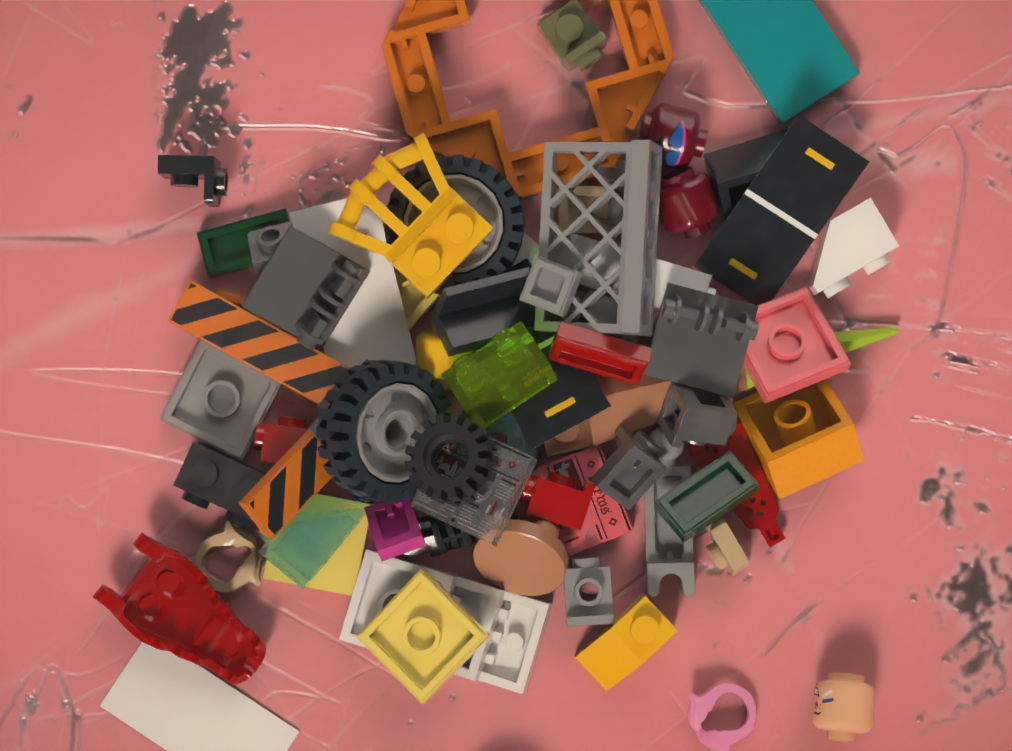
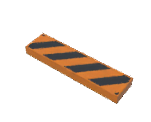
[167,280,349,404]
[238,429,333,539]

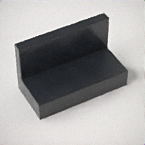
[431,267,535,357]

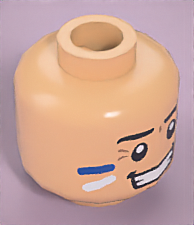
[812,672,875,743]

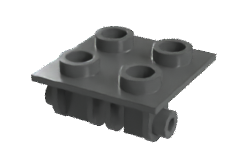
[241,226,370,350]
[644,282,759,397]

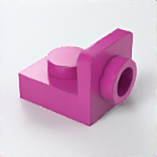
[364,499,426,561]

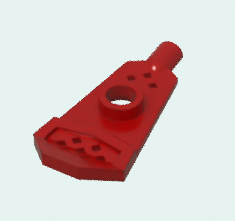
[689,422,786,548]

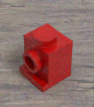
[254,416,314,463]
[520,471,595,531]

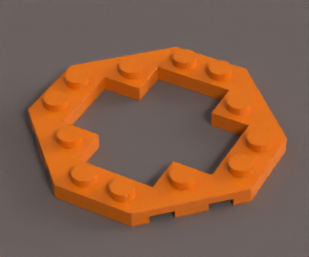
[381,0,674,199]

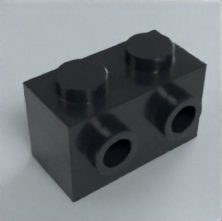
[173,442,266,529]

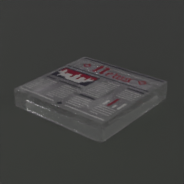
[410,437,538,547]

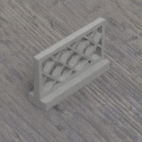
[534,140,662,336]

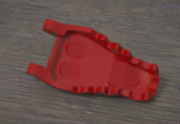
[93,532,266,685]

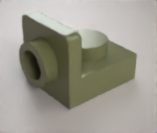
[537,0,608,73]

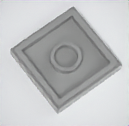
[159,339,283,462]

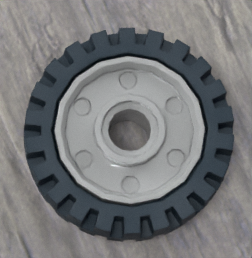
[384,154,524,295]
[316,360,452,503]

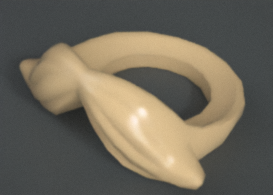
[195,520,264,593]

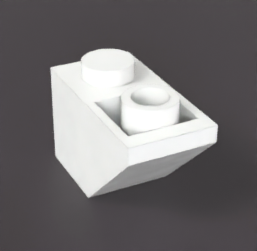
[808,198,899,299]

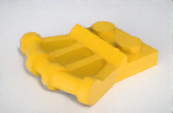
[328,133,494,298]

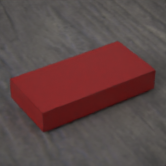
[548,322,652,385]

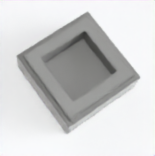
[519,255,583,318]

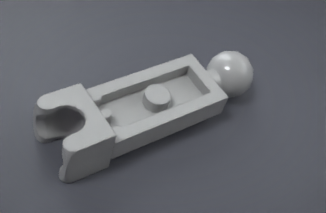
[644,426,695,597]

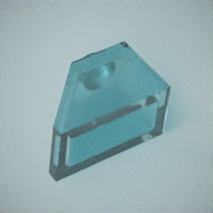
[259,508,366,588]

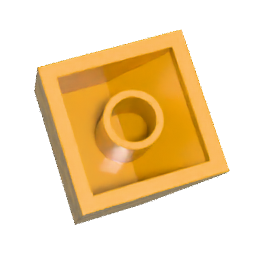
[732,379,865,499]

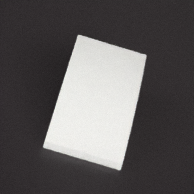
[339,549,552,694]

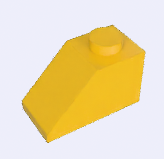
[575,593,678,691]

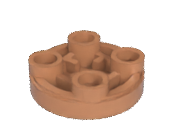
[473,516,569,596]

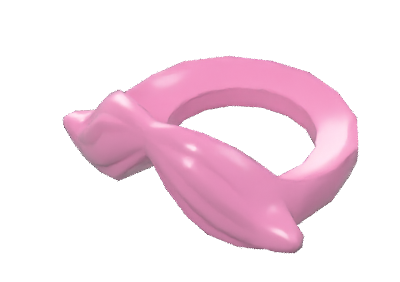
[688,682,756,751]

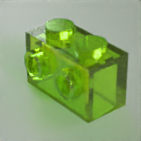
[441,322,558,429]

